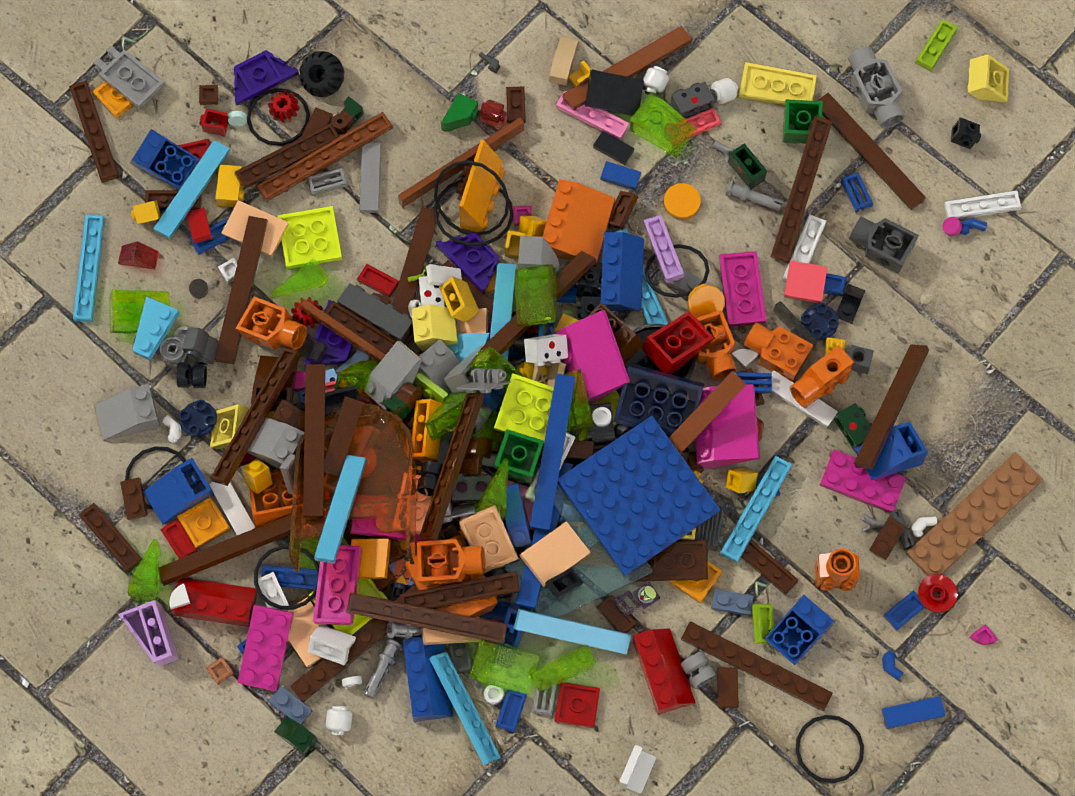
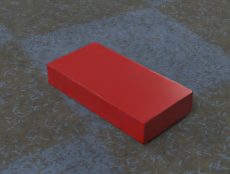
[187,207,212,244]
[357,264,399,297]
[160,519,198,559]

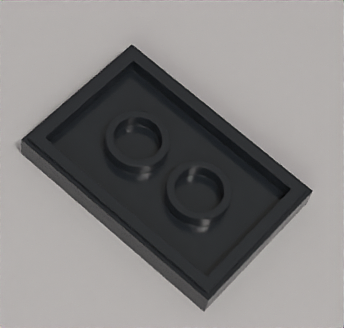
[585,69,644,117]

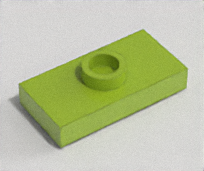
[414,372,448,406]
[752,604,774,644]

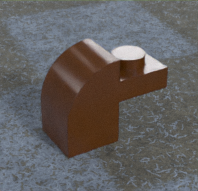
[460,437,492,475]

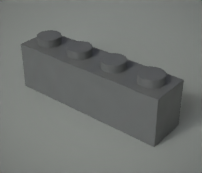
[337,283,413,343]

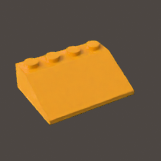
[459,140,505,233]

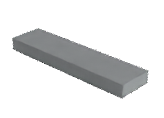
[359,142,381,213]

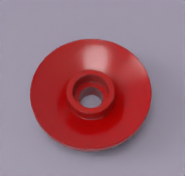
[918,574,957,613]

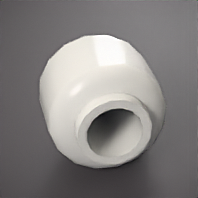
[643,66,669,95]
[710,78,738,104]
[325,706,352,735]

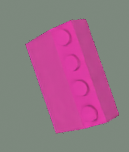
[555,310,630,405]
[695,384,760,469]

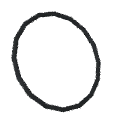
[434,160,510,236]
[434,179,514,246]

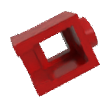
[199,109,229,137]

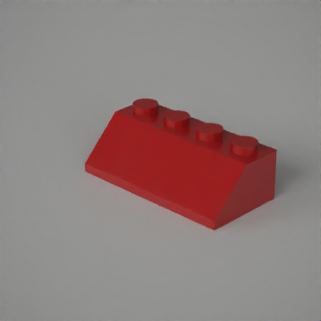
[170,578,258,627]
[633,628,696,715]

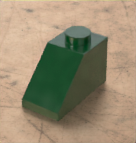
[274,716,318,756]

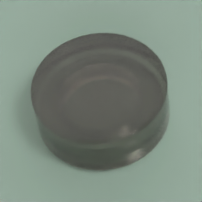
[189,279,209,299]

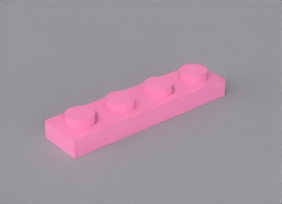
[556,91,629,141]

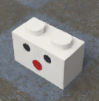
[419,276,447,307]
[524,334,568,366]

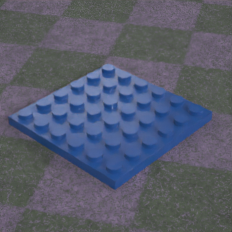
[557,416,721,577]

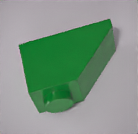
[441,93,480,132]

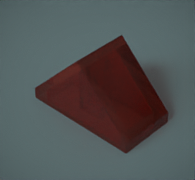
[118,241,159,270]

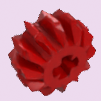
[268,90,300,123]
[291,297,323,329]

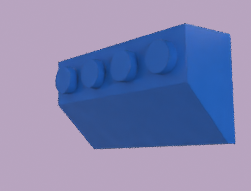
[600,232,644,311]
[403,637,453,722]

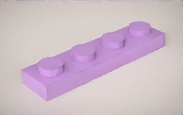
[643,215,684,283]

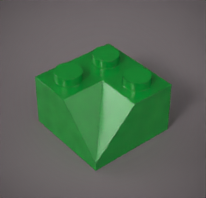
[783,99,823,144]
[494,429,544,483]

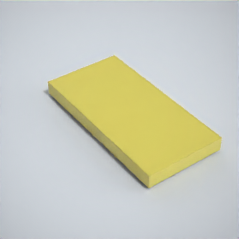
[738,62,817,106]

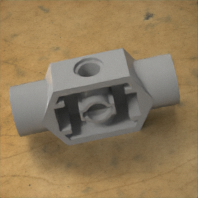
[848,47,905,129]

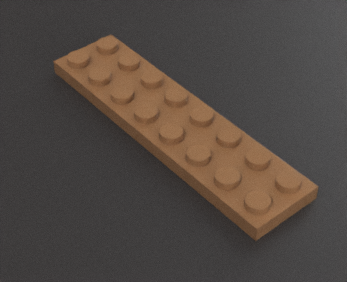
[906,452,1043,576]

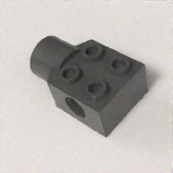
[849,216,919,274]

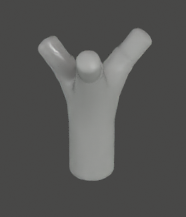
[713,141,735,161]
[861,514,886,532]

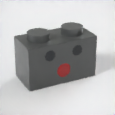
[671,82,714,121]

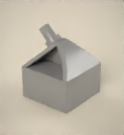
[517,236,562,290]

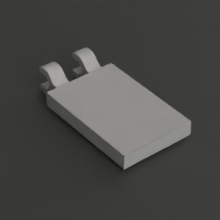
[93,46,165,110]

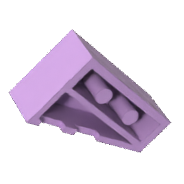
[118,600,179,666]

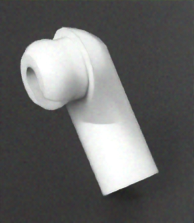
[912,516,937,537]

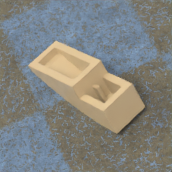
[549,36,579,86]

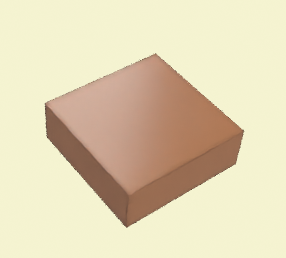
[206,657,234,685]

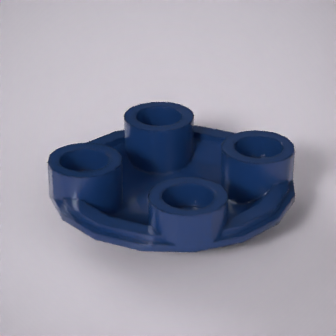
[801,303,839,340]
[179,399,217,437]

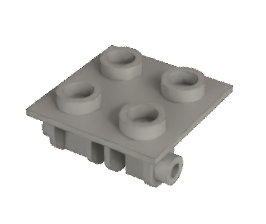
[456,368,511,394]
[443,501,476,523]

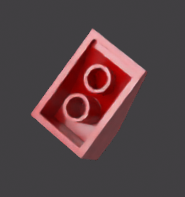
[642,311,714,374]

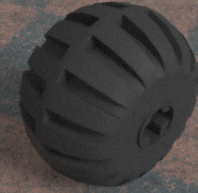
[299,51,344,97]

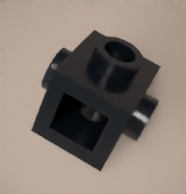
[950,117,981,149]
[574,269,601,297]
[577,297,600,319]

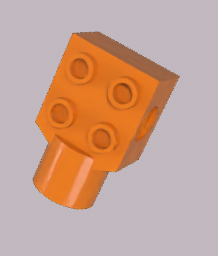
[236,297,307,350]
[695,310,737,380]
[743,322,813,382]
[789,345,854,408]
[417,539,486,585]
[815,548,860,591]

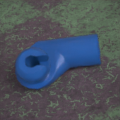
[960,218,987,235]
[882,651,903,680]

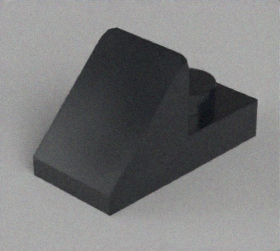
[836,284,866,324]
[545,568,584,603]

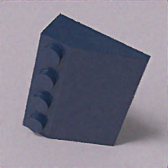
[613,363,704,437]

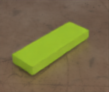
[915,19,958,72]

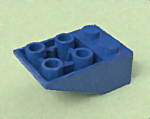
[130,129,199,190]
[854,422,928,480]
[143,458,214,525]
[765,595,834,665]

